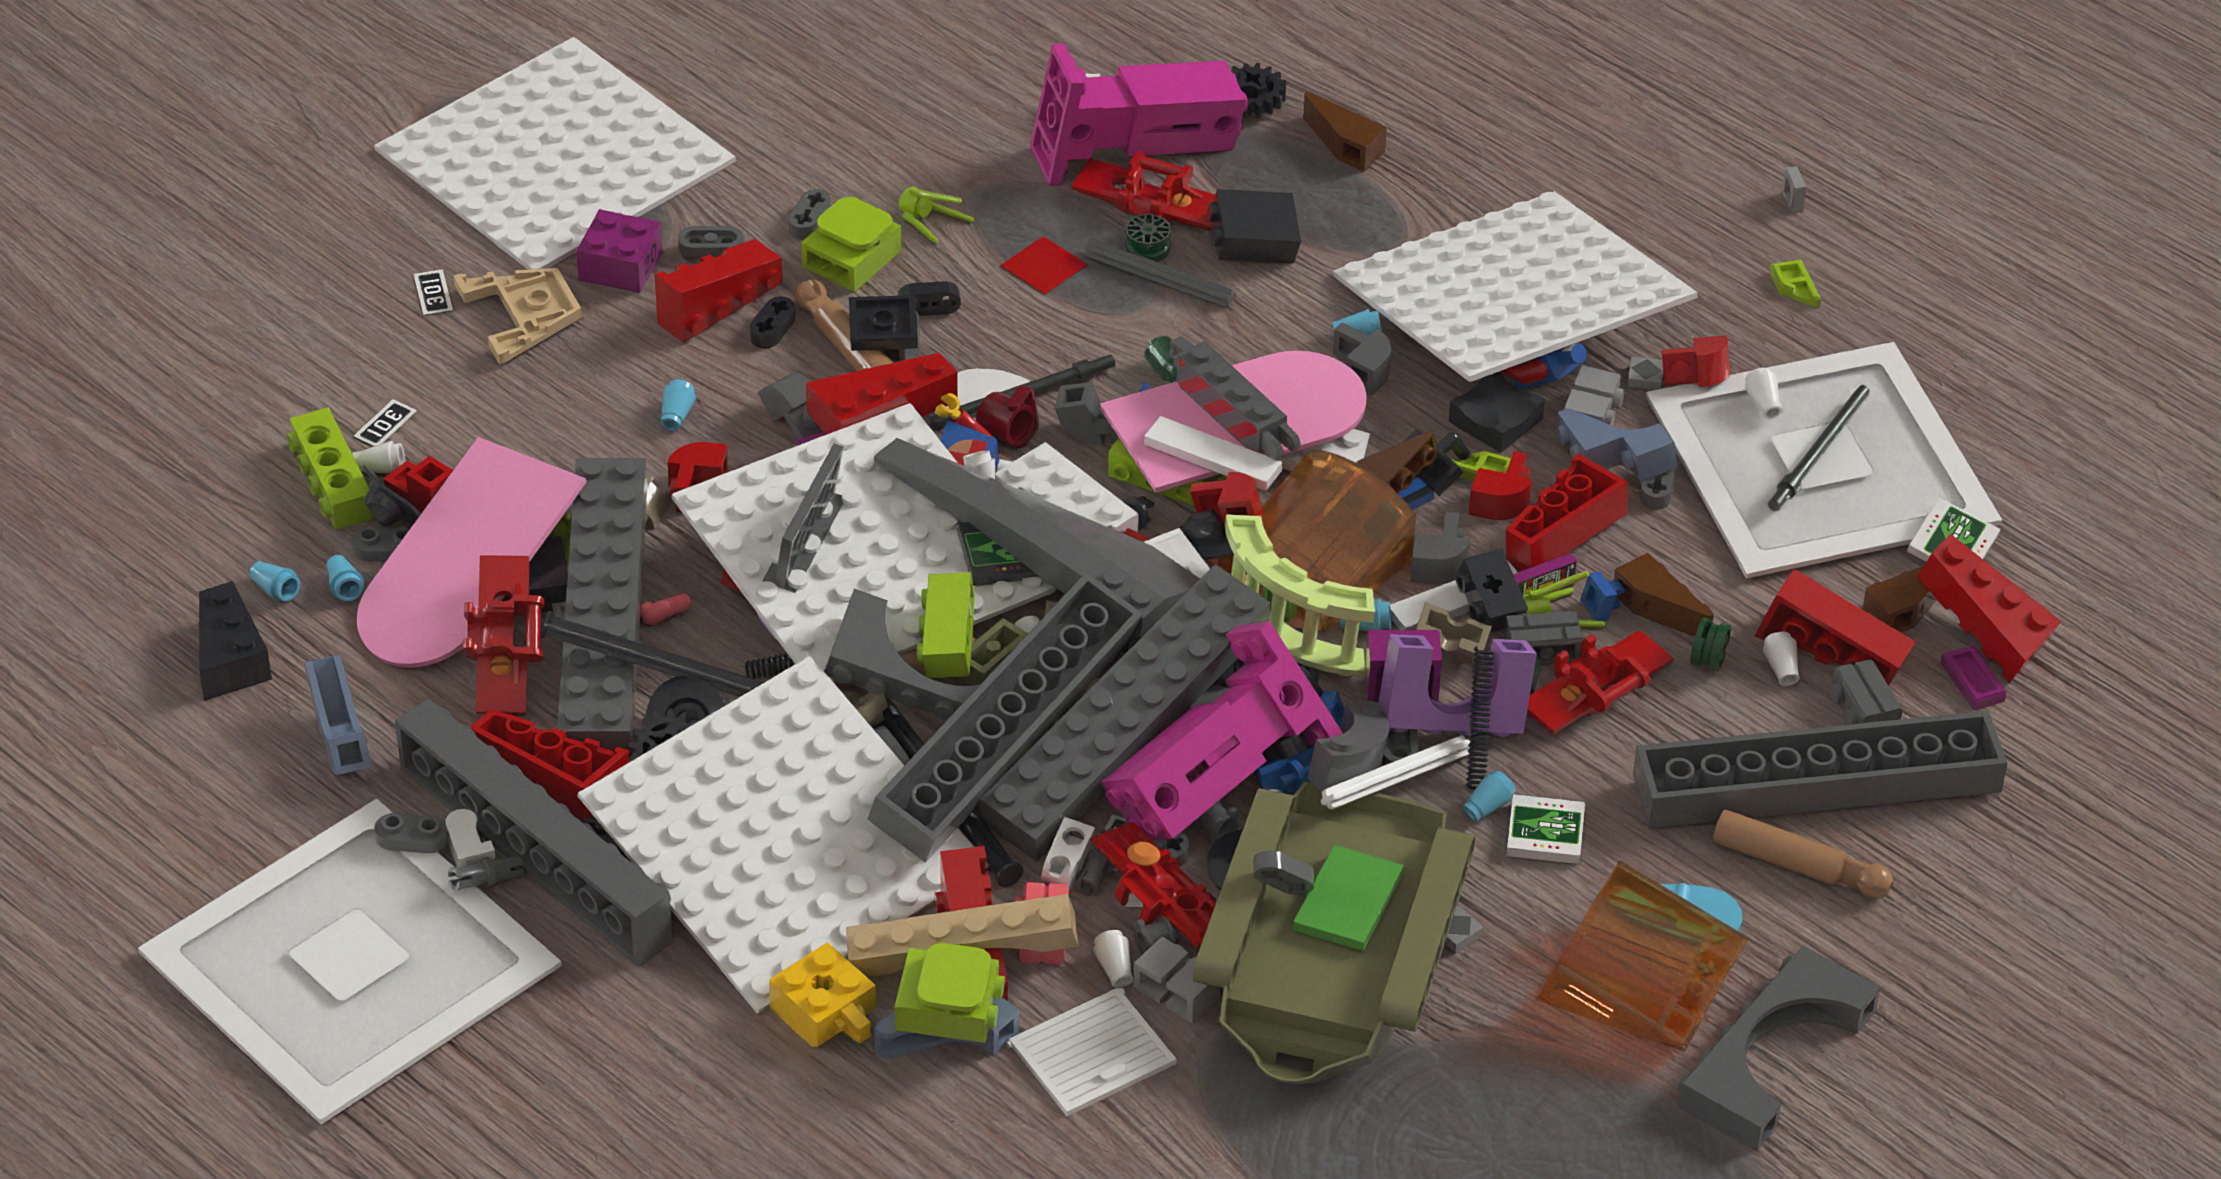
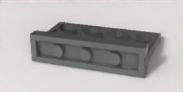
[762,443,843,593]

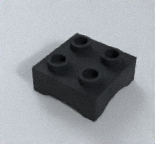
[1448,372,1545,453]

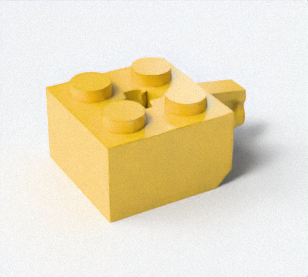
[769,942,876,1047]

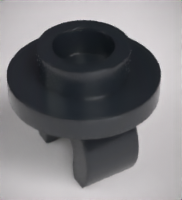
[1123,496,1155,531]

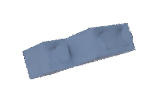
[1556,409,1677,482]
[304,654,372,775]
[874,998,1019,1059]

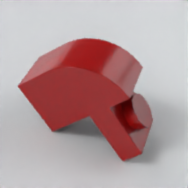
[1661,335,1730,387]
[667,442,729,512]
[1469,451,1532,520]
[383,456,453,514]
[1190,472,1264,530]

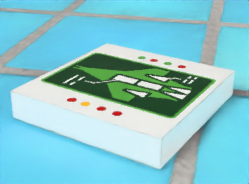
[1907,497,2000,561]
[1506,794,1585,864]

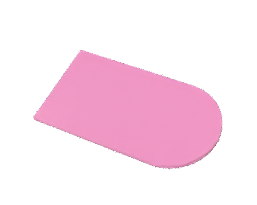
[1100,351,1366,493]
[357,437,587,668]

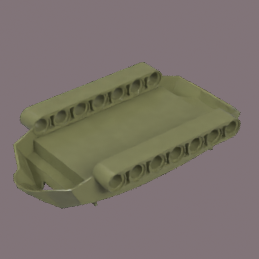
[1193,782,1475,1084]

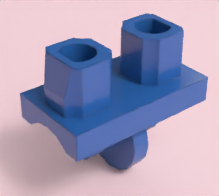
[1255,745,1315,795]

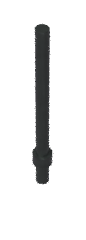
[930,354,1115,429]
[1768,385,1870,512]

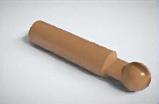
[795,280,894,371]
[1713,809,1893,899]

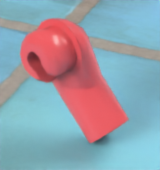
[640,593,691,625]

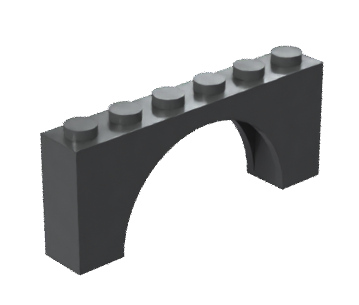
[824,588,981,720]
[1678,946,1880,1151]

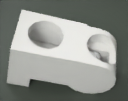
[446,809,496,867]
[1041,817,1095,890]

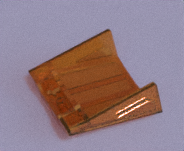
[1218,449,1416,632]
[1536,861,1749,1052]

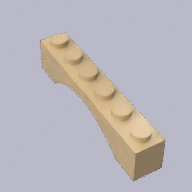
[846,894,1078,978]

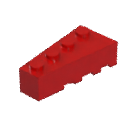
[654,239,783,343]
[805,352,958,435]
[1505,453,1627,571]
[1917,534,2061,684]
[1754,569,1916,686]
[470,709,629,820]
[934,846,1008,1001]

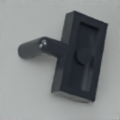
[1403,429,1470,496]

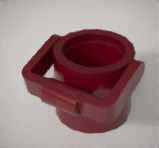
[976,385,1039,448]

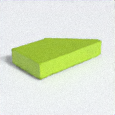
[1769,260,1821,308]
[1452,451,1511,481]

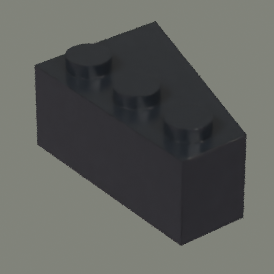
[199,581,272,701]

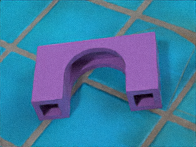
[1378,634,1537,737]

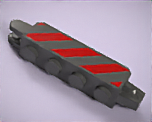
[1170,336,1301,460]

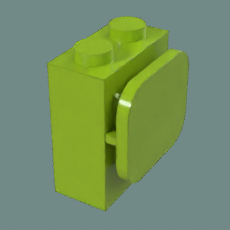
[801,197,901,293]
[895,943,1005,1043]

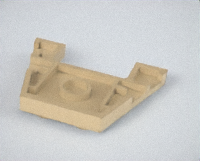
[453,268,582,365]

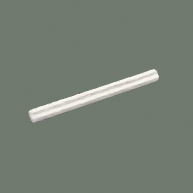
[1320,735,1470,810]

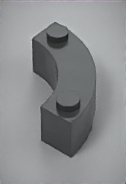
[1307,700,1390,793]

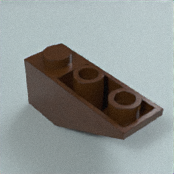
[1303,91,1387,172]
[1336,431,1438,519]
[1614,553,1714,637]
[1862,566,1937,633]

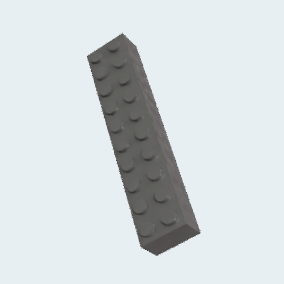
[557,458,648,757]
[980,564,1270,862]
[867,572,1143,863]
[395,698,673,967]
[1633,711,2007,828]

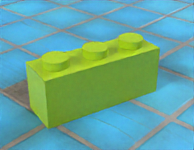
[917,572,975,678]

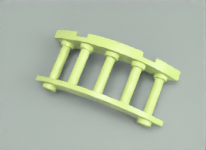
[1225,515,1375,677]

